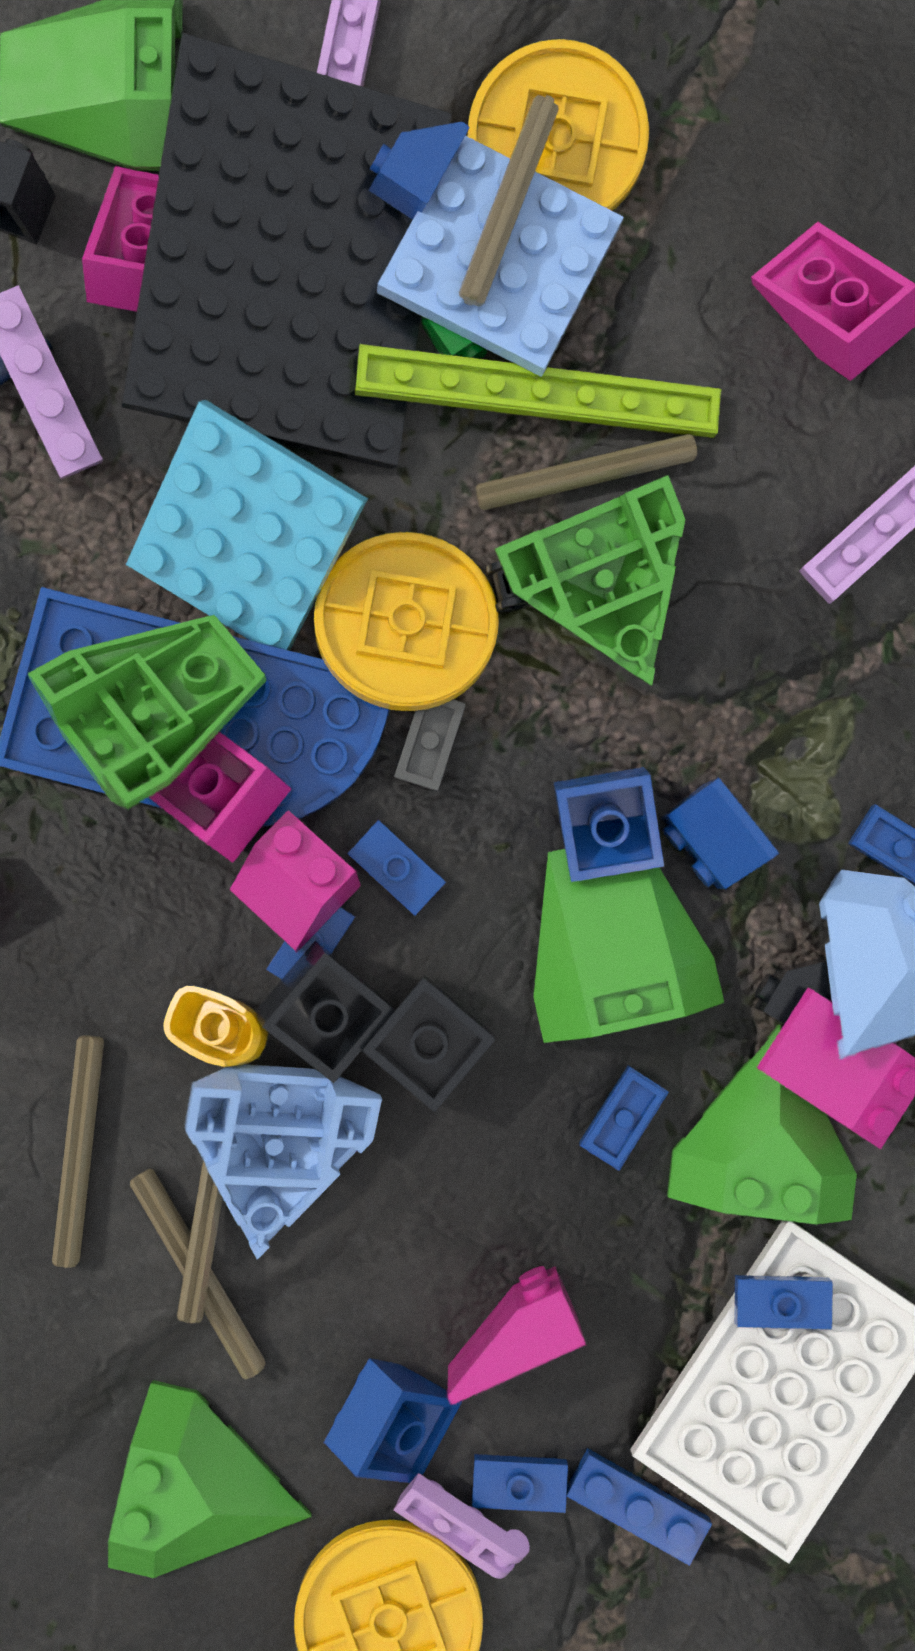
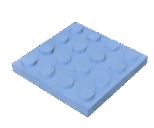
[377,136,624,377]

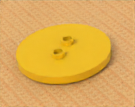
[468,39,649,211]
[314,532,499,711]
[294,1520,483,1651]

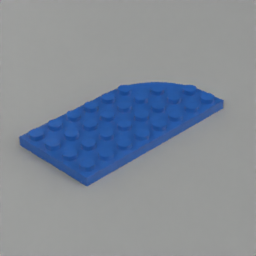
[0,587,390,827]

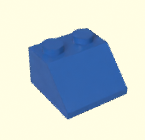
[553,767,664,882]
[661,778,779,889]
[324,1358,462,1483]

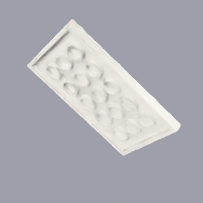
[630,1220,915,1563]

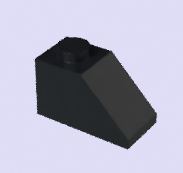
[754,956,832,1026]

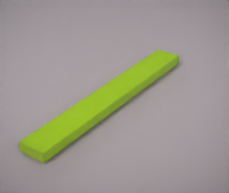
[355,344,721,438]

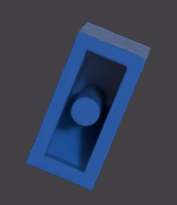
[369,122,470,220]

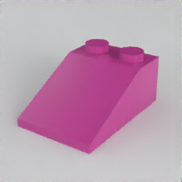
[82,166,159,312]
[751,222,915,381]
[149,732,291,863]
[757,988,915,1149]
[448,1266,586,1405]

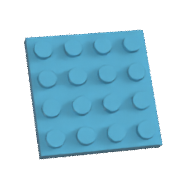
[126,400,368,651]

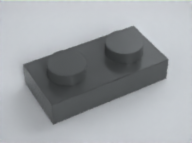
[394,699,466,792]

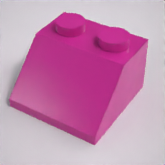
[230,810,361,952]

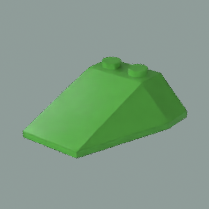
[28,615,266,809]

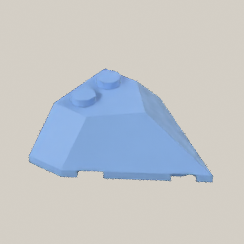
[819,870,915,1060]
[185,1064,382,1260]

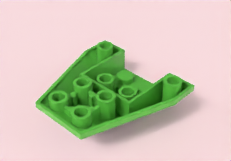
[0,0,182,171]
[533,849,724,1043]

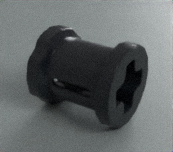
[485,561,531,614]

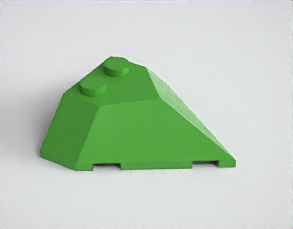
[495,475,685,686]
[667,1024,857,1224]
[108,1380,312,1578]

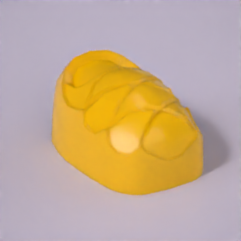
[164,986,269,1067]

